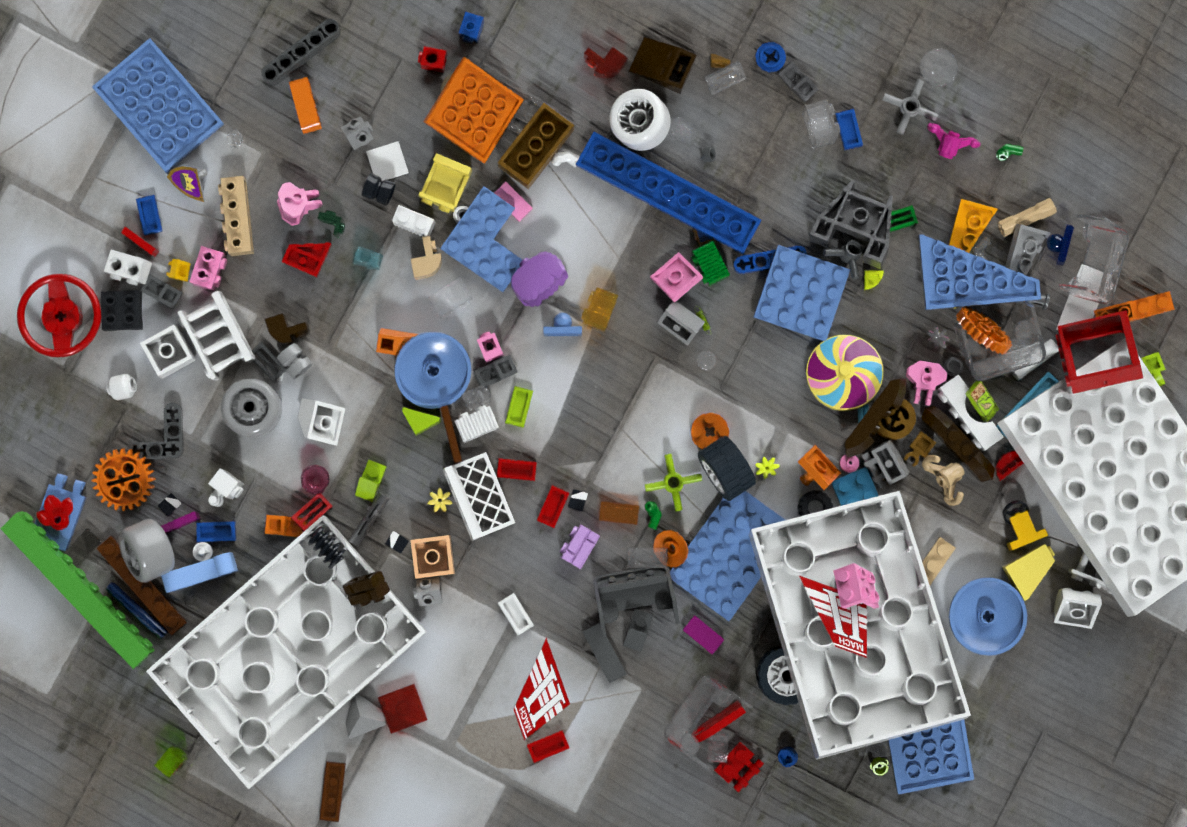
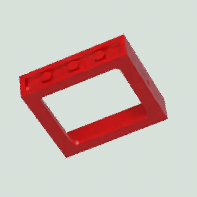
[1056,310,1143,394]

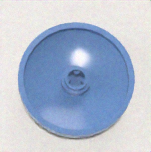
[394,332,471,409]
[949,578,1027,656]

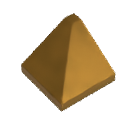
[710,54,730,68]

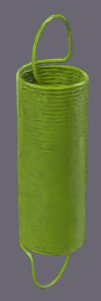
[695,306,711,335]

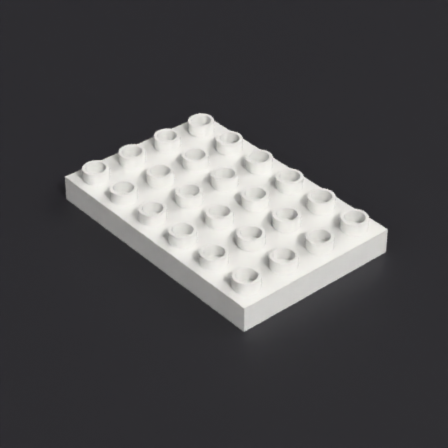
[997,338,1187,617]
[749,491,971,760]
[146,515,427,789]

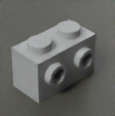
[657,301,705,345]

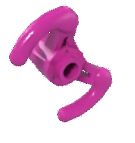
[927,123,981,159]

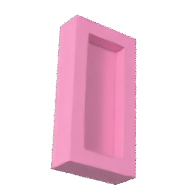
[494,182,533,222]

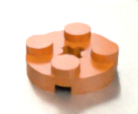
[691,413,729,450]

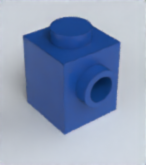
[459,12,484,44]

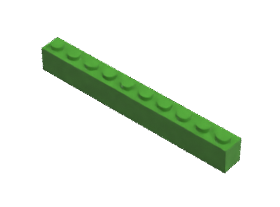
[0,511,155,669]

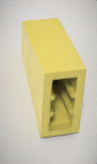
[1002,544,1055,601]

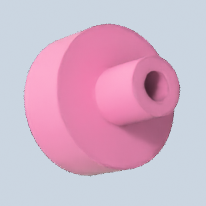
[839,455,859,473]

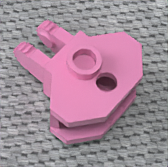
[277,182,323,226]
[906,361,947,406]

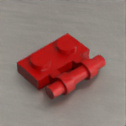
[714,741,764,793]

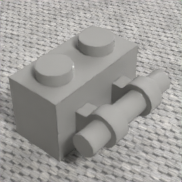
[861,439,909,489]

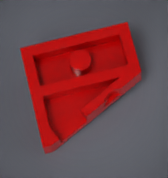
[282,242,332,278]

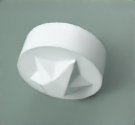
[193,542,213,561]

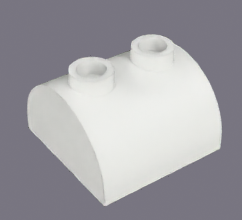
[1053,588,1102,629]

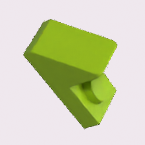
[355,460,387,502]

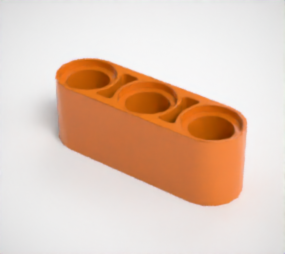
[289,77,322,134]

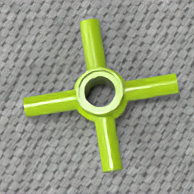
[645,454,703,512]

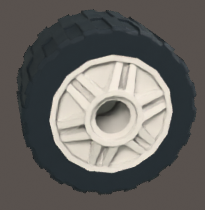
[756,646,798,705]

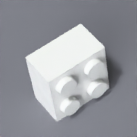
[140,325,196,379]

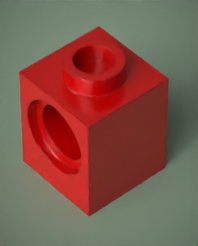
[418,46,447,73]

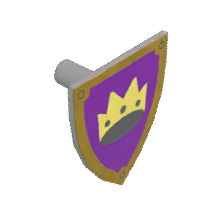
[167,165,208,202]

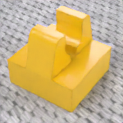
[166,259,191,282]

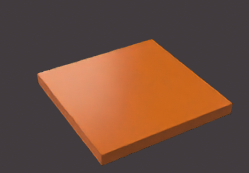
[423,57,524,164]

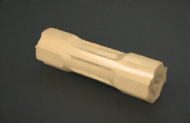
[997,198,1057,237]

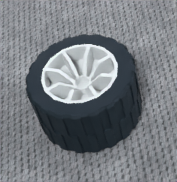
[698,436,756,501]

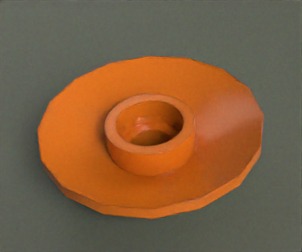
[653,530,688,567]

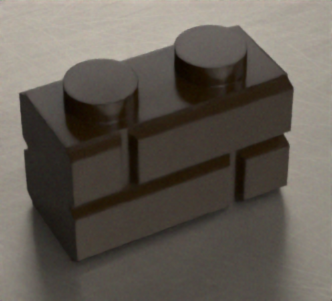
[343,571,390,607]

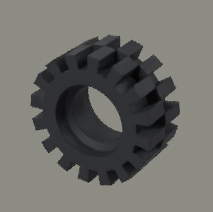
[797,490,833,516]

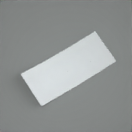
[1056,264,1110,330]

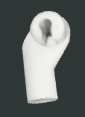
[551,151,578,168]

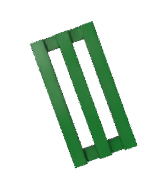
[890,205,918,233]

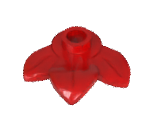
[36,495,73,530]

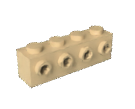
[218,176,254,256]

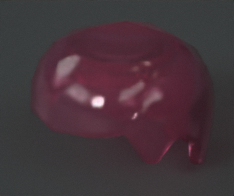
[300,464,330,495]

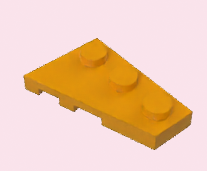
[948,199,998,253]

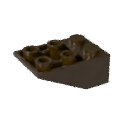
[629,37,697,94]

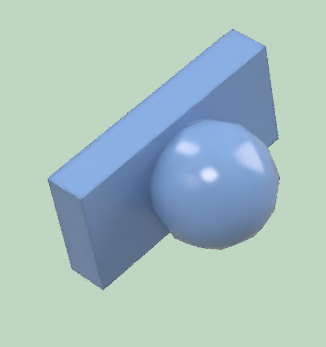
[543,313,582,336]

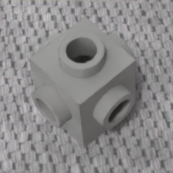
[341,116,374,150]
[413,576,443,607]

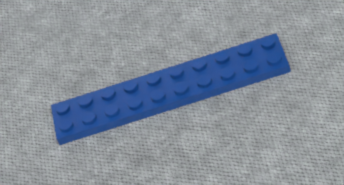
[576,132,761,254]

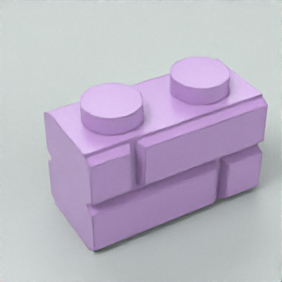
[560,524,600,569]

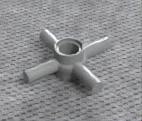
[882,79,938,135]

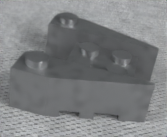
[810,181,893,269]

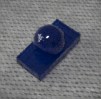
[1046,224,1074,266]

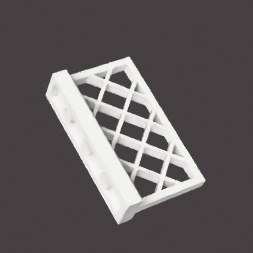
[443,452,515,541]

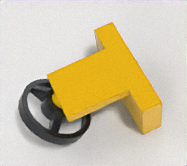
[1002,500,1048,551]

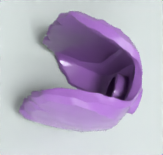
[511,251,568,307]

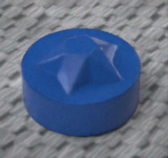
[778,747,798,767]

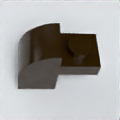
[265,313,310,345]

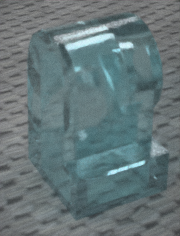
[352,246,384,270]

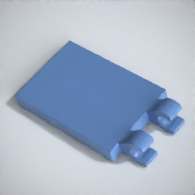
[35,473,87,551]

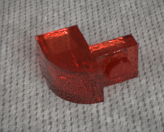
[584,47,628,79]

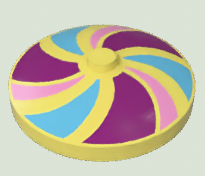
[806,335,883,411]

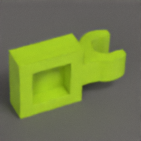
[1141,352,1166,386]

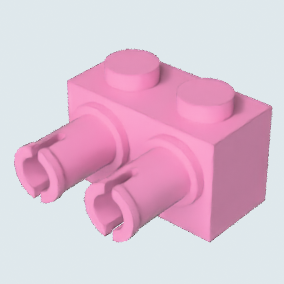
[189,246,227,291]

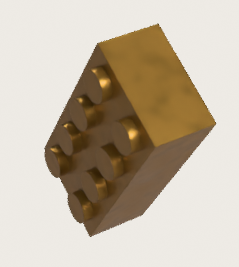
[497,103,574,190]

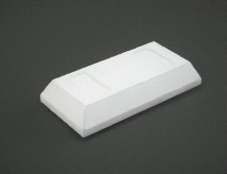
[498,593,534,636]

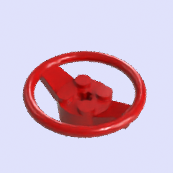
[17,274,101,358]

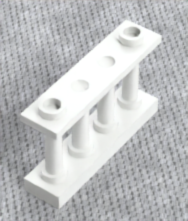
[178,291,255,381]

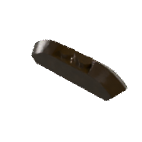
[844,379,906,458]
[921,406,995,482]

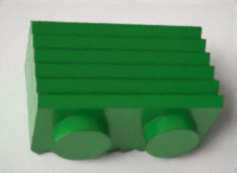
[690,241,730,287]

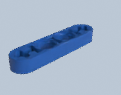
[733,246,807,274]

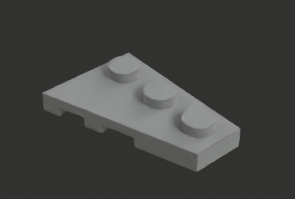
[1005,224,1051,275]

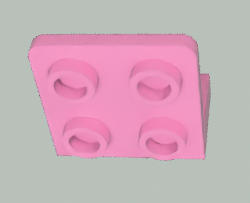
[833,563,879,609]

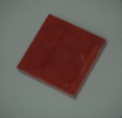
[378,683,428,734]

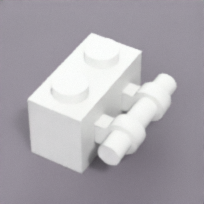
[208,468,244,507]

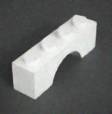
[937,374,1003,451]

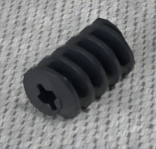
[306,525,346,569]

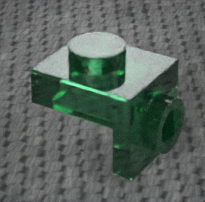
[318,210,345,238]

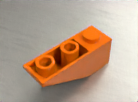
[376,328,418,355]

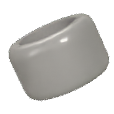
[221,379,282,438]
[118,519,175,582]

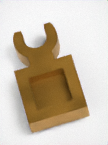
[903,431,936,467]

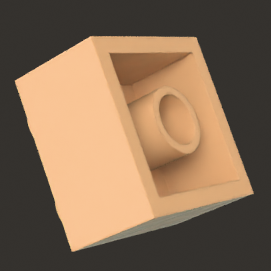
[411,535,455,579]

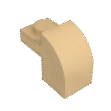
[411,236,442,280]

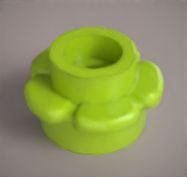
[870,757,889,776]

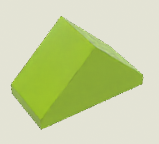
[402,407,441,436]

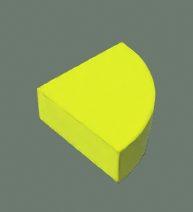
[864,270,884,290]

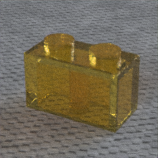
[581,287,618,333]

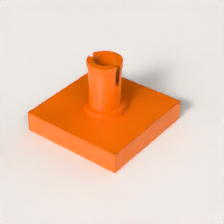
[798,445,841,490]

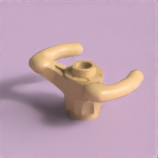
[922,455,964,506]

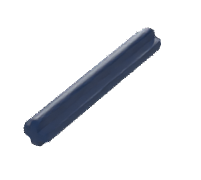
[106,582,168,639]

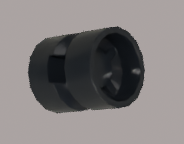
[361,173,396,206]

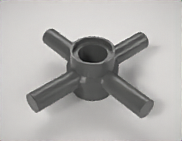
[823,232,866,280]

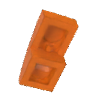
[265,515,308,537]

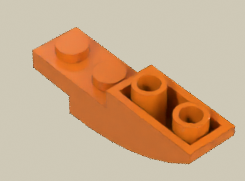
[1094,291,1175,322]

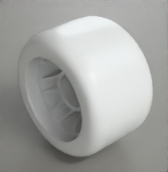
[609,89,671,151]

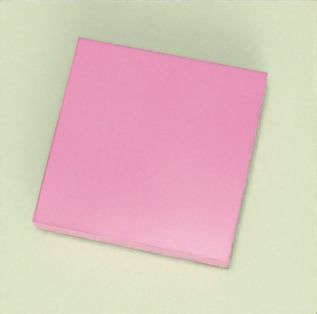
[650,252,703,303]

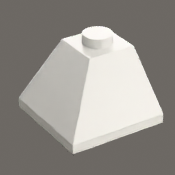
[298,398,345,446]

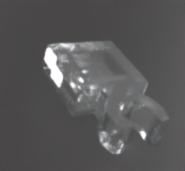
[858,740,891,757]

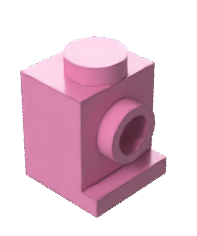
[477,331,504,363]

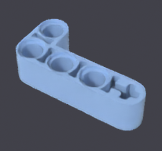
[161,552,238,593]

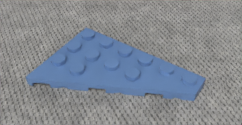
[918,235,1041,310]

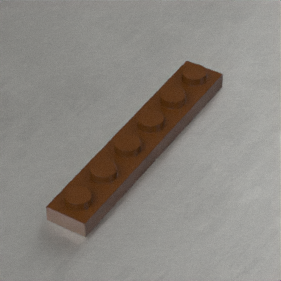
[96,536,187,635]

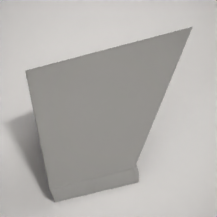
[346,694,386,739]

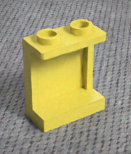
[418,153,472,213]

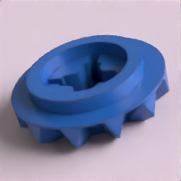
[755,42,786,73]

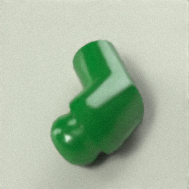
[996,144,1023,161]
[644,501,662,530]

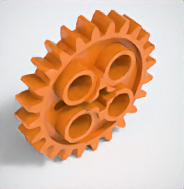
[956,306,1012,355]
[91,448,156,511]

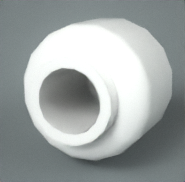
[106,374,137,400]

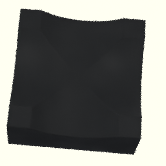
[101,290,143,331]

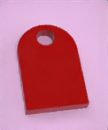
[691,700,746,743]

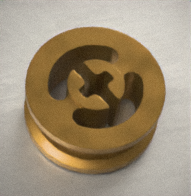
[877,399,916,440]

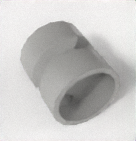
[277,343,313,379]

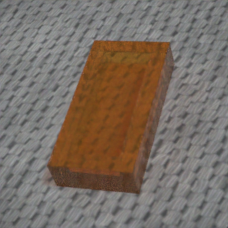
[599,501,639,525]

